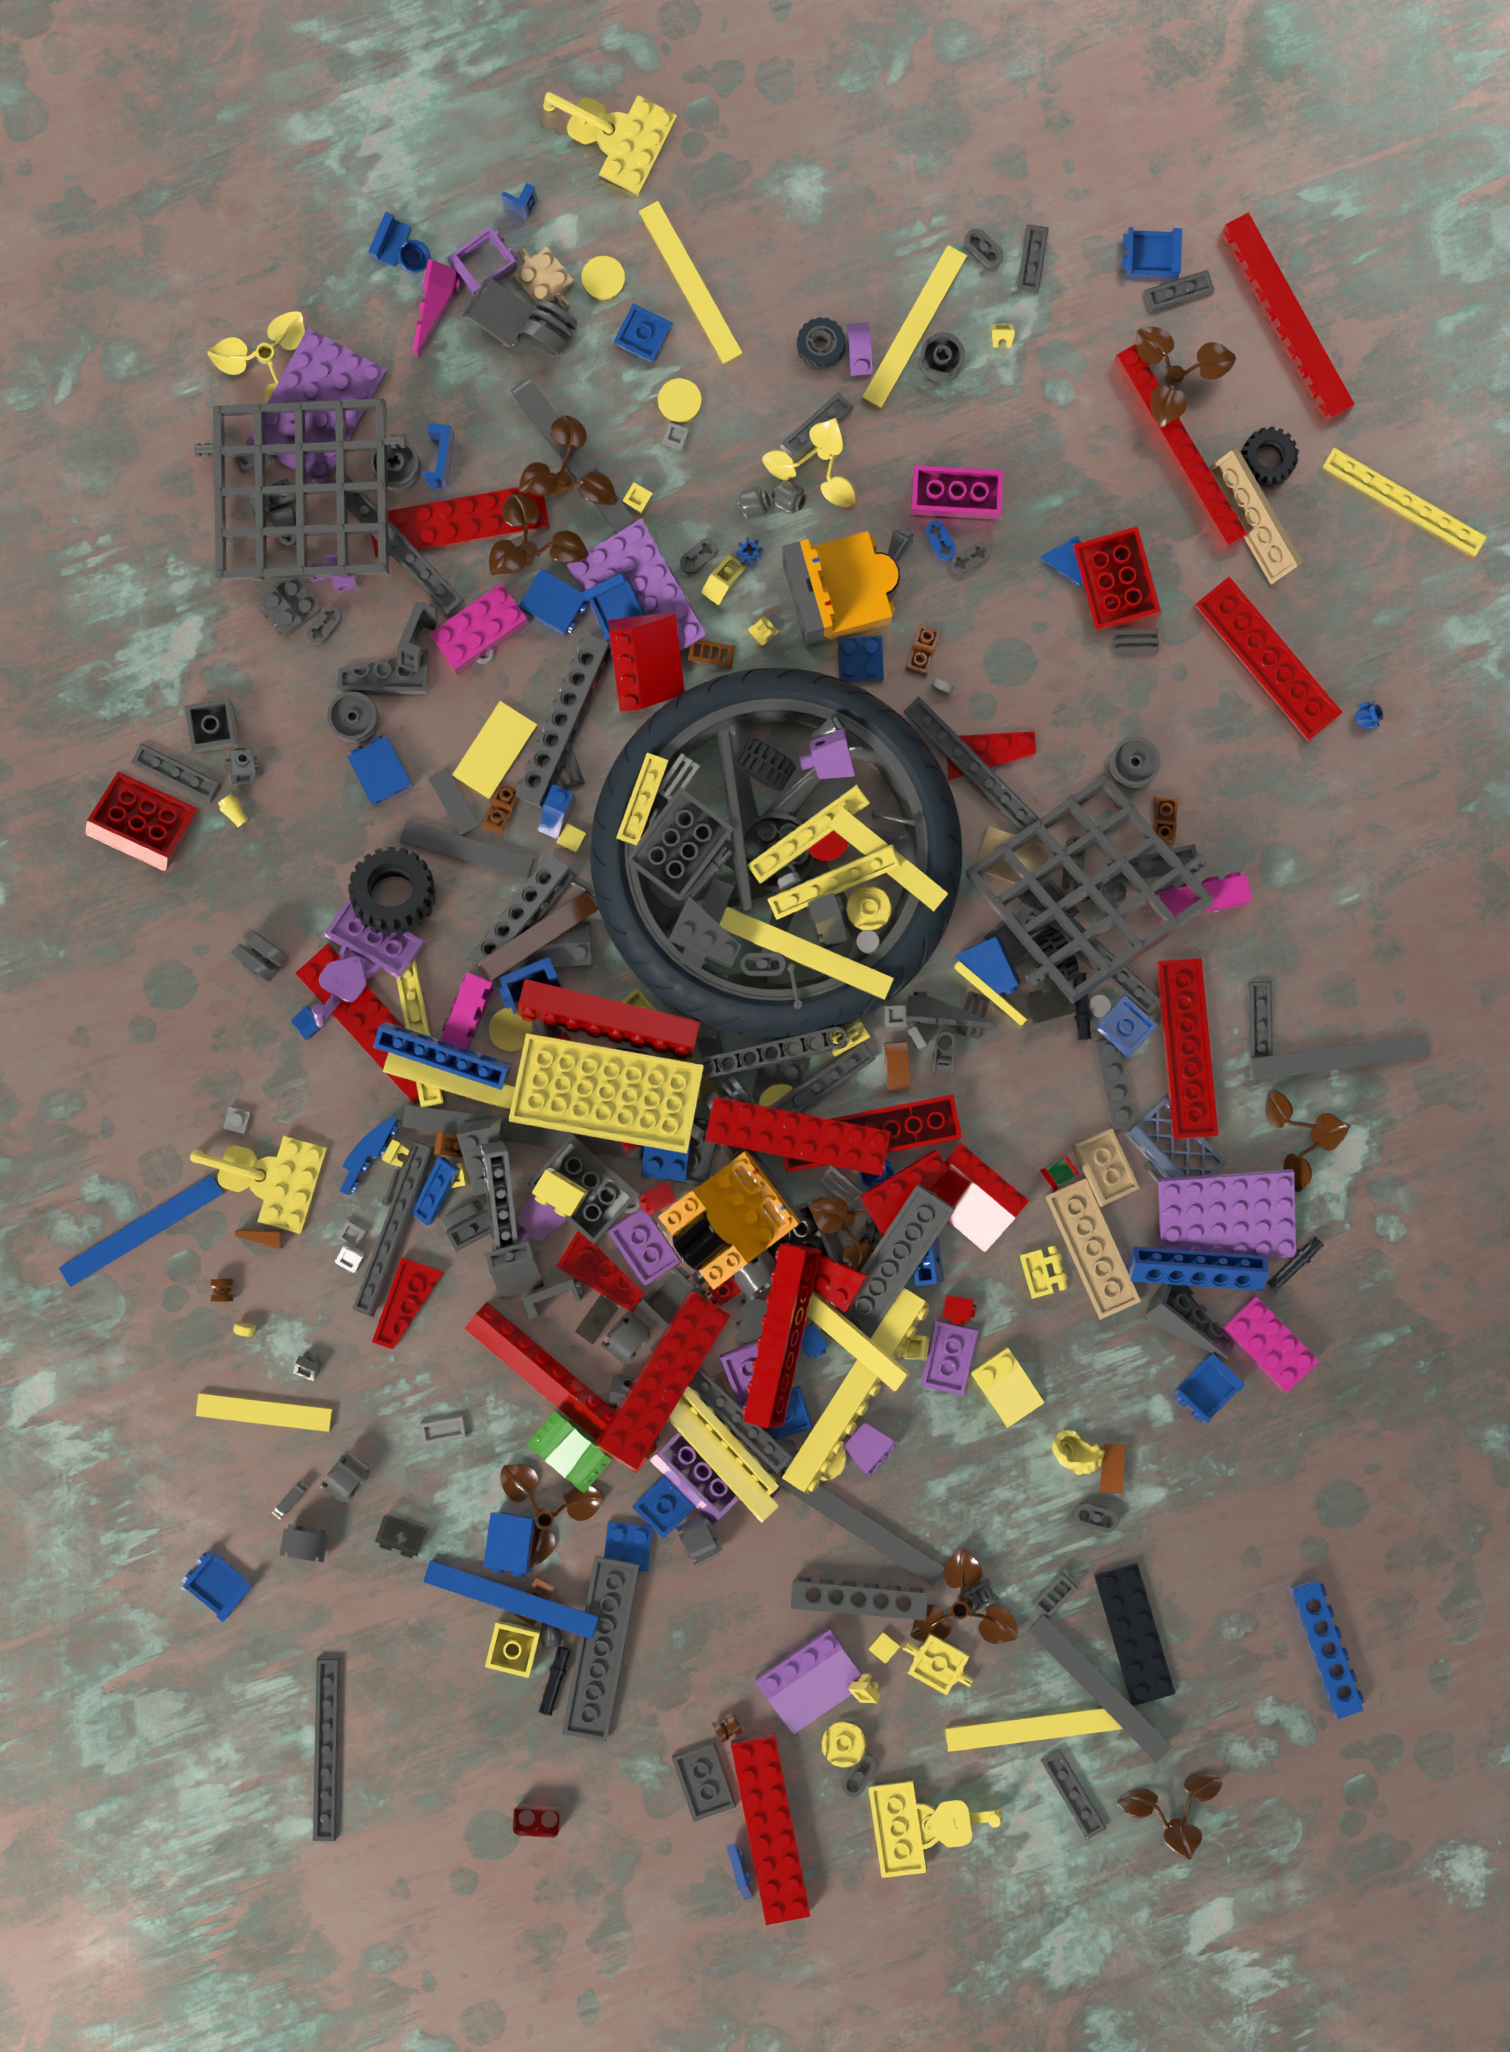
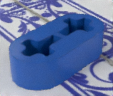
[925,521,956,562]

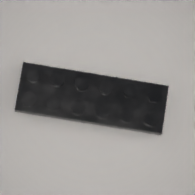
[1094,1562,1176,1706]

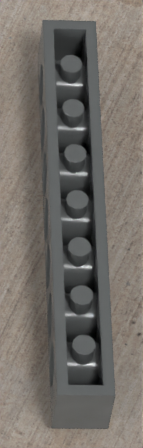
[516,633,612,809]

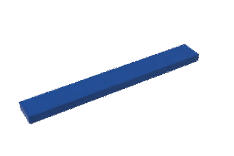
[59,1174,224,1287]
[423,1560,600,1639]

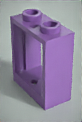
[447,226,518,296]

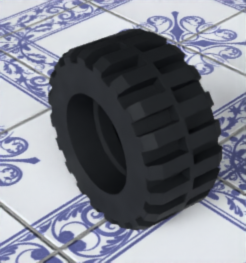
[348,847,436,936]

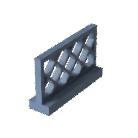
[1125,1097,1226,1178]

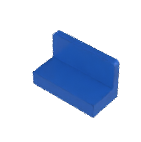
[501,183,537,219]
[368,212,411,267]

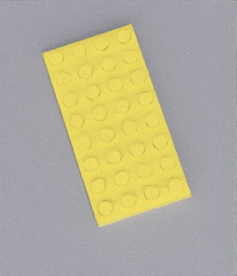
[509,1033,704,1153]

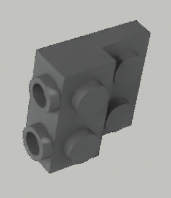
[257,578,321,637]

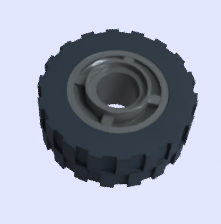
[797,317,846,370]

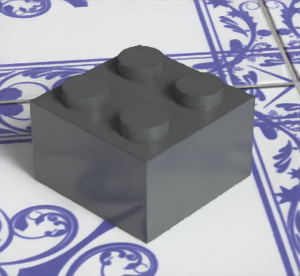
[185,699,240,753]

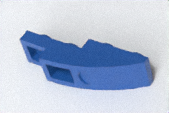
[339,1117,400,1195]

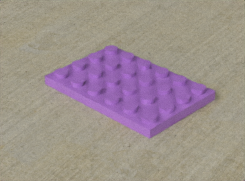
[245,328,387,484]
[567,519,708,652]
[1158,1169,1296,1259]

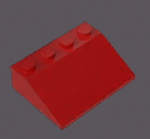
[1073,526,1162,631]
[608,612,685,712]
[86,771,198,872]
[928,1143,1029,1252]

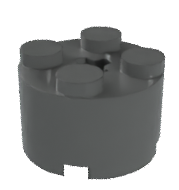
[919,332,965,382]
[731,1249,777,1301]
[600,1311,651,1364]
[320,1450,370,1504]
[675,1515,723,1568]
[279,1524,328,1563]

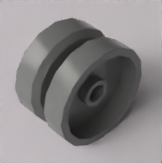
[370,442,422,492]
[327,691,380,744]
[1108,737,1161,789]
[230,928,289,982]

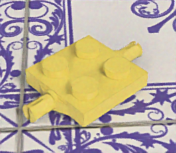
[903,1633,974,1695]

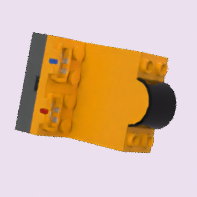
[782,531,900,648]
[658,1150,805,1290]

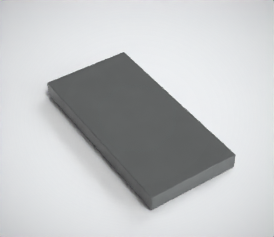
[983,878,1080,968]

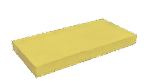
[452,701,538,800]

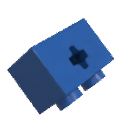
[914,1237,944,1286]

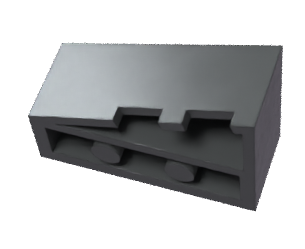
[807,893,848,949]
[668,896,742,969]
[457,1116,503,1196]

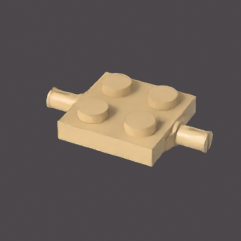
[513,247,575,310]

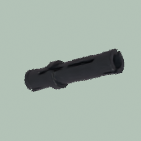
[1073,972,1092,1040]
[1266,1235,1325,1293]
[538,1646,571,1716]

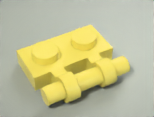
[1019,1245,1068,1299]

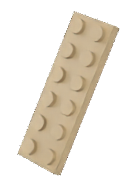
[1209,448,1303,585]
[1044,1178,1141,1320]

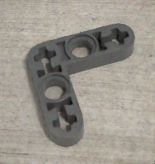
[1061,836,1126,904]

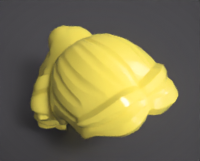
[1052,1430,1105,1475]

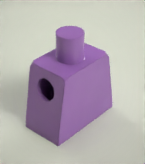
[799,728,855,779]
[515,1194,567,1243]
[844,1423,898,1477]

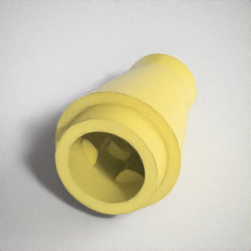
[218,793,248,827]

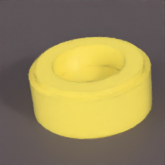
[233,1322,257,1337]

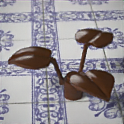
[1136,327,1236,427]
[519,415,616,505]
[489,494,589,576]
[1265,1090,1350,1193]
[809,1184,878,1272]
[500,1464,604,1567]
[910,1549,1018,1644]
[1117,1773,1222,1860]

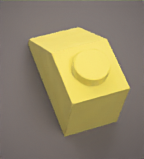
[701,555,747,605]

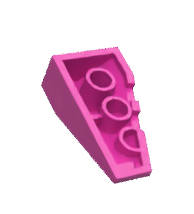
[412,259,461,357]

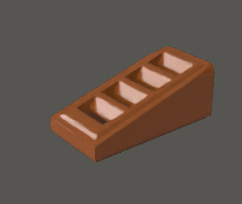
[688,639,735,668]
[235,1229,283,1249]
[514,1576,556,1626]

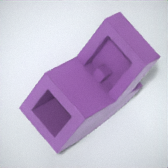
[847,322,873,376]
[308,554,358,593]

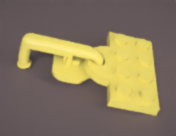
[543,92,677,195]
[190,1135,327,1234]
[868,1780,1003,1878]

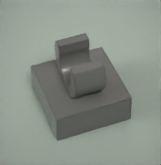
[293,1351,320,1381]

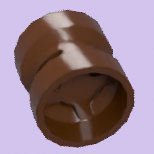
[210,1279,233,1302]
[712,1712,742,1743]

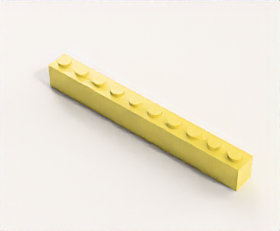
[782,1288,929,1495]

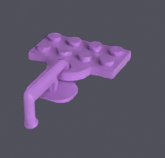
[312,898,424,1027]

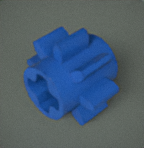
[736,537,763,566]
[1355,701,1383,729]

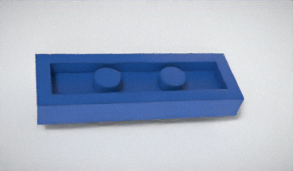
[412,1157,460,1226]

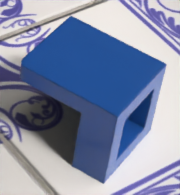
[291,1005,325,1040]

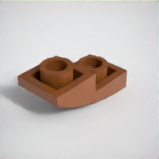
[905,624,940,676]
[481,783,518,835]
[1153,796,1178,844]
[884,1041,910,1090]
[1100,1443,1126,1494]

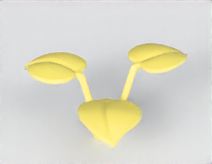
[207,312,305,404]
[762,418,857,507]

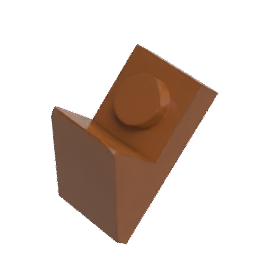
[434,1132,463,1158]

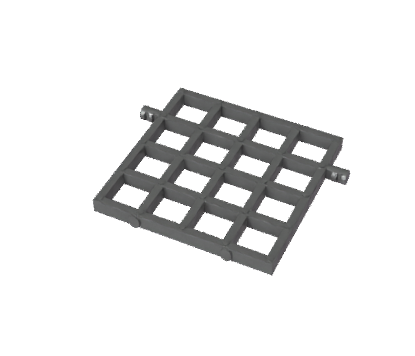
[194,398,407,581]
[966,774,1213,1004]

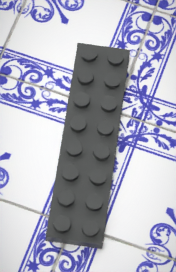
[821,1184,956,1340]
[562,1555,639,1742]

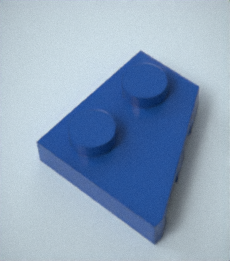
[1040,536,1083,586]
[726,1843,753,1900]

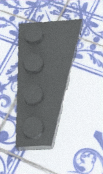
[337,649,429,694]

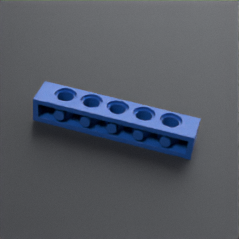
[373,1022,512,1090]
[1128,1246,1269,1291]
[1290,1579,1365,1719]

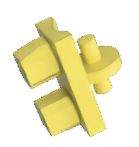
[832,1019,870,1057]

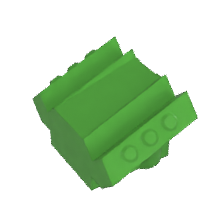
[527,1411,612,1493]

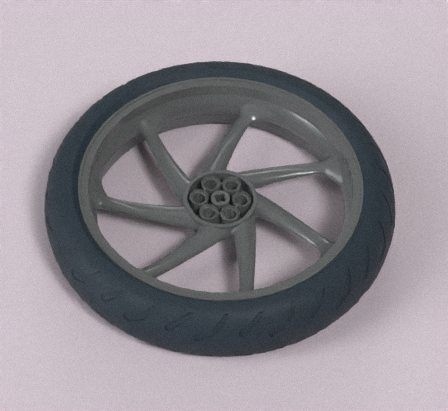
[590,668,962,1039]

